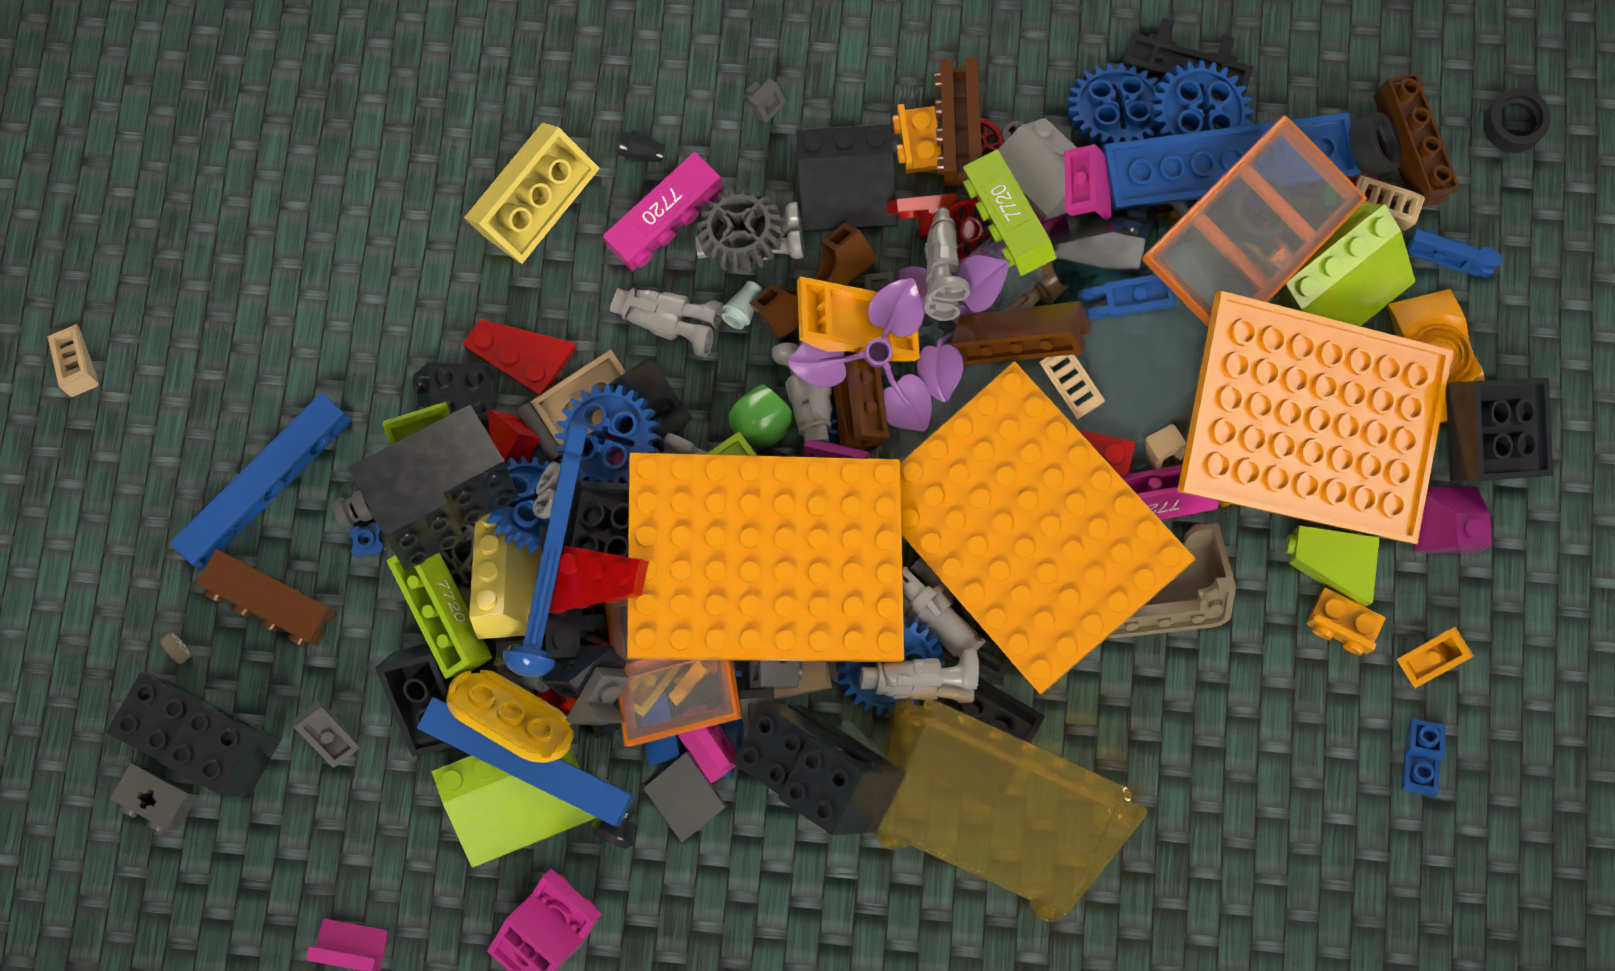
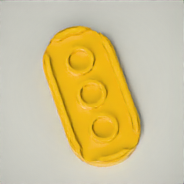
[447,670,573,763]

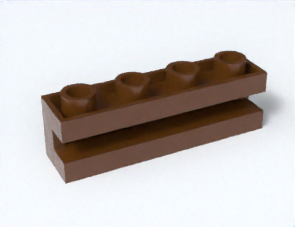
[934,57,982,186]
[1373,72,1460,208]
[950,301,1092,366]
[833,351,890,452]
[196,549,337,647]

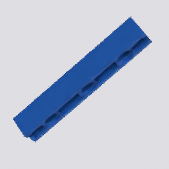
[170,392,352,570]
[417,697,634,827]

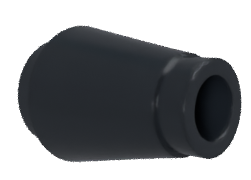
[618,130,666,163]

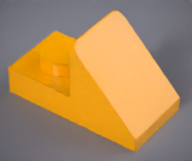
[1396,627,1474,688]

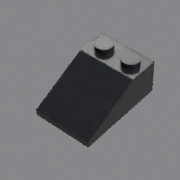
[375,643,455,757]

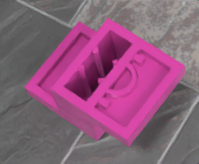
[487,869,602,971]

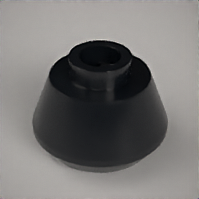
[591,812,636,849]

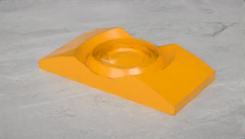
[797,276,920,362]
[1386,289,1485,423]

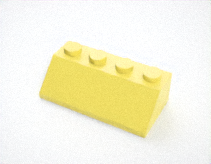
[464,122,600,264]
[469,514,540,639]

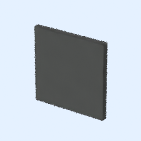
[644,751,727,843]

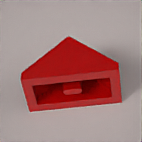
[488,410,541,464]

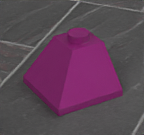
[1413,487,1492,553]

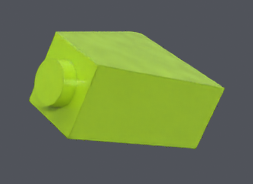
[1285,526,1379,607]

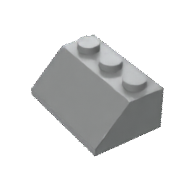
[998,118,1077,220]

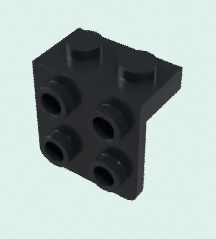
[602,358,693,447]
[413,362,493,428]

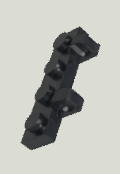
[1123,18,1253,97]
[538,526,605,660]

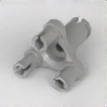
[902,557,986,658]

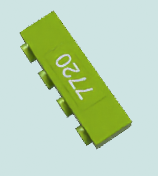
[963,149,1057,276]
[387,553,492,679]

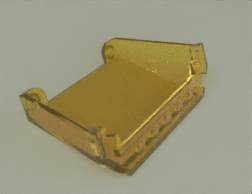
[873,698,1148,922]

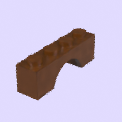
[749,222,878,340]

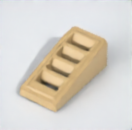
[1355,175,1425,231]
[47,324,99,397]
[1039,355,1106,420]
[1145,424,1186,471]

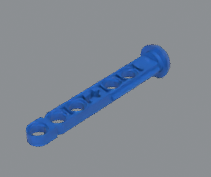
[503,421,587,678]

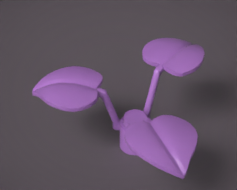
[898,255,1010,402]
[788,278,932,432]

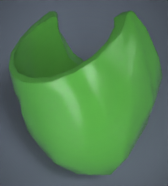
[729,384,795,449]

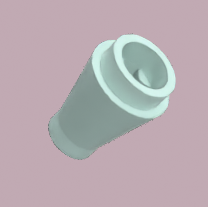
[721,281,763,330]

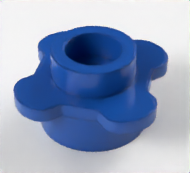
[349,523,384,558]

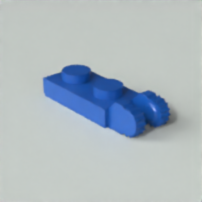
[1405,229,1502,278]
[1078,274,1177,320]

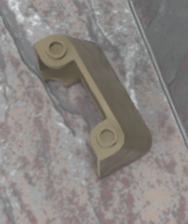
[1107,523,1236,638]

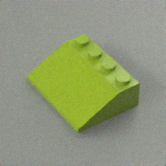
[1275,204,1416,326]
[431,745,597,868]

